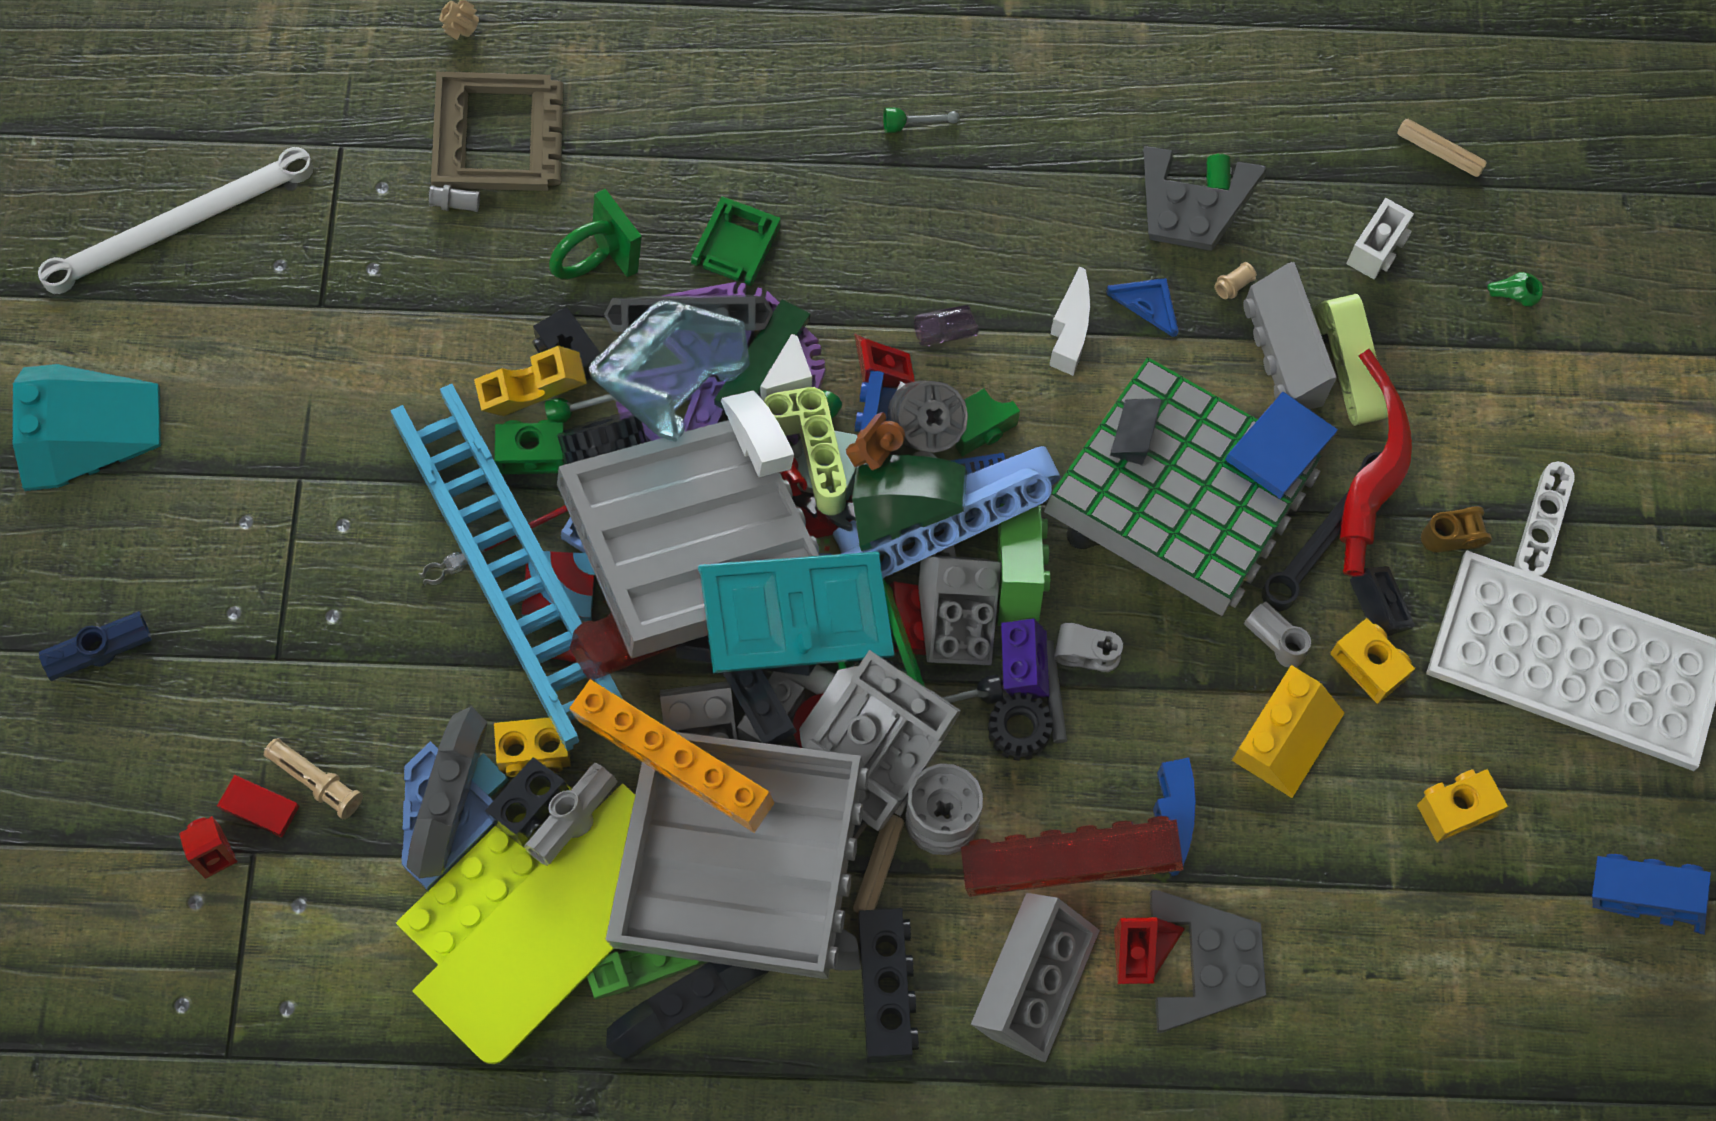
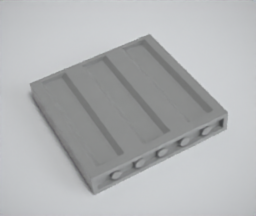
[557,420,819,658]
[606,732,869,979]

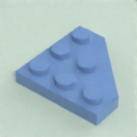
[402,741,495,891]

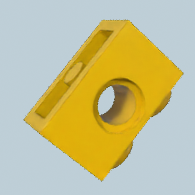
[1330,618,1415,704]
[1417,769,1508,843]

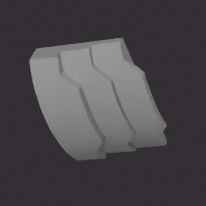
[799,650,961,831]

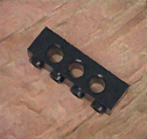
[858,908,919,1063]

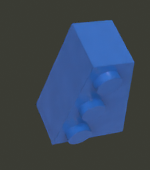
[1592,854,1711,935]

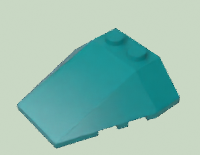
[13,364,161,491]

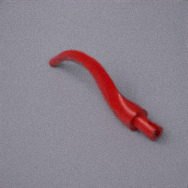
[1340,348,1412,576]

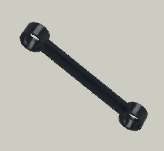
[1262,452,1381,611]

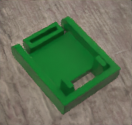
[691,196,781,286]

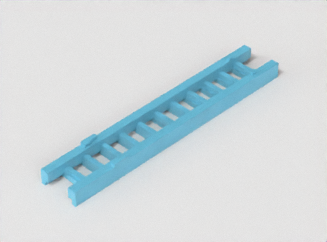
[390,384,623,751]

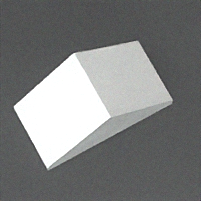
[760,334,812,401]

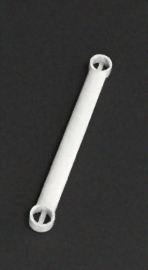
[38,147,313,294]

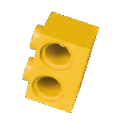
[494,717,571,777]

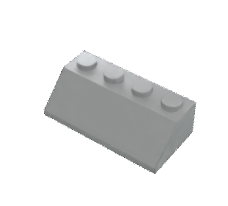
[1243,262,1337,409]
[971,893,1100,1062]

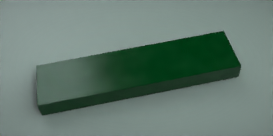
[714,299,810,409]

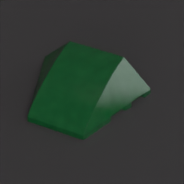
[852,455,967,552]

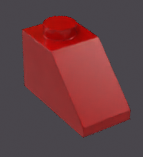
[179,816,238,879]

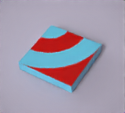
[521,551,595,622]

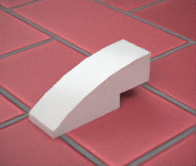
[1049,267,1090,376]
[721,390,794,477]

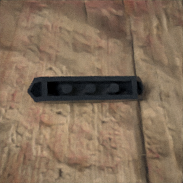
[606,962,769,1059]

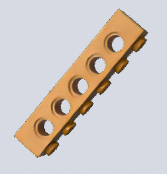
[569,679,775,833]

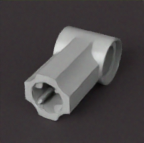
[1244,601,1311,668]

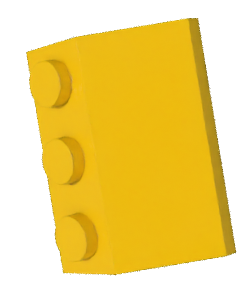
[1232,665,1345,798]

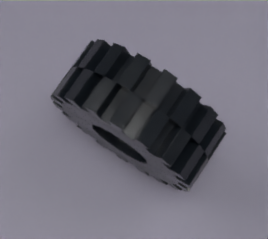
[557,411,648,464]

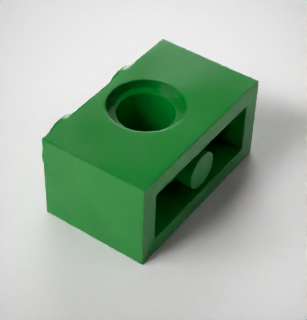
[494,419,566,474]

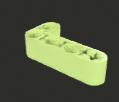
[1313,294,1388,426]
[764,387,846,515]

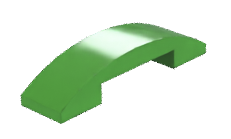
[587,951,706,999]

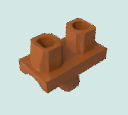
[846,412,905,470]

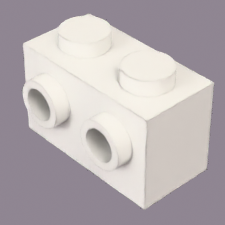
[1346,198,1414,280]

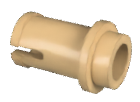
[1215,262,1257,299]

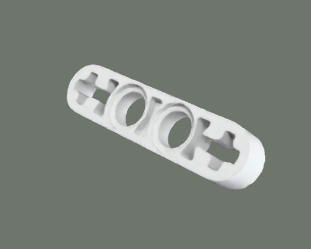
[1514,461,1575,577]

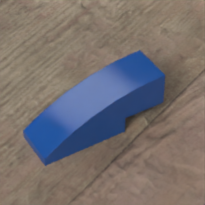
[1153,757,1196,876]

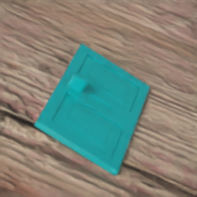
[698,551,894,673]

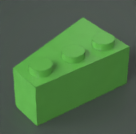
[997,503,1050,626]

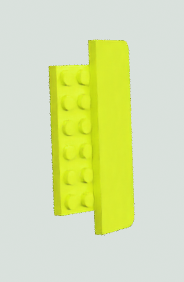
[396,783,635,1064]

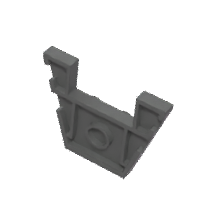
[1143,146,1266,251]
[1149,890,1266,1033]

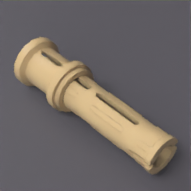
[264,738,363,819]

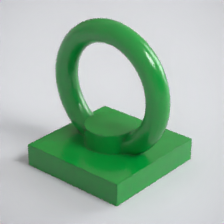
[549,189,642,280]

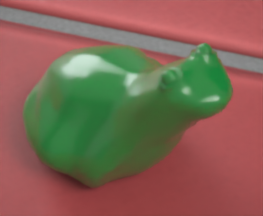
[1487,272,1543,307]

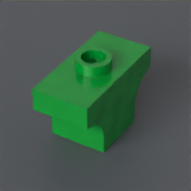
[955,388,1020,457]

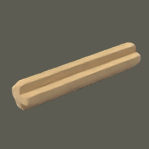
[1398,119,1487,177]
[853,815,904,914]

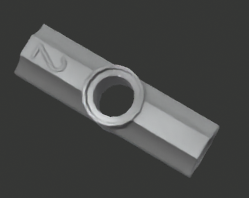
[524,762,618,866]

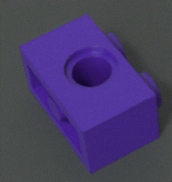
[1001,618,1049,699]

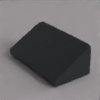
[1110,398,1162,466]
[1350,566,1415,636]

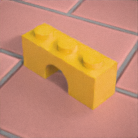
[474,346,587,416]

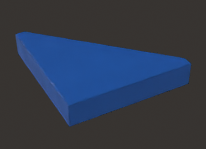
[1106,278,1178,337]

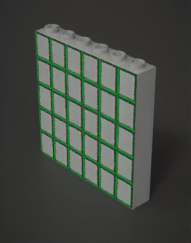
[1044,357,1322,616]

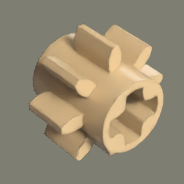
[439,0,479,40]

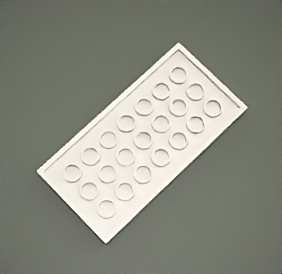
[1426,550,1716,771]

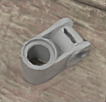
[1054,623,1123,672]

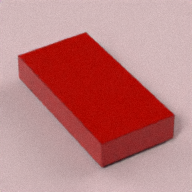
[217,775,300,837]

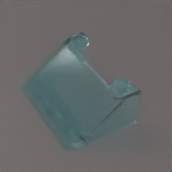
[589,300,750,442]

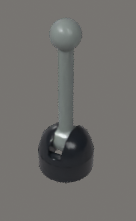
[942,674,1003,703]

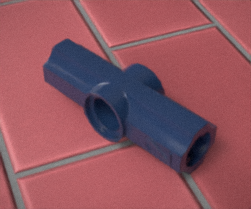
[39,611,152,682]

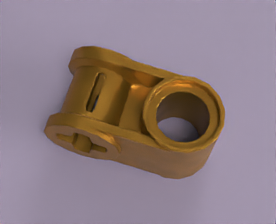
[1421,506,1492,553]

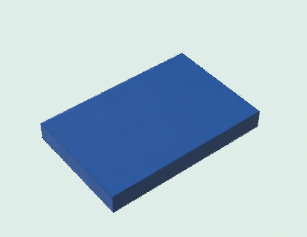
[1225,392,1338,499]

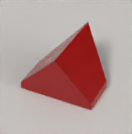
[854,333,915,388]
[1114,917,1185,984]

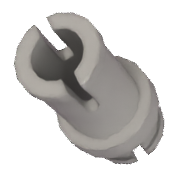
[429,185,480,212]

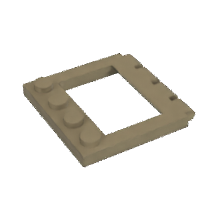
[431,71,564,191]

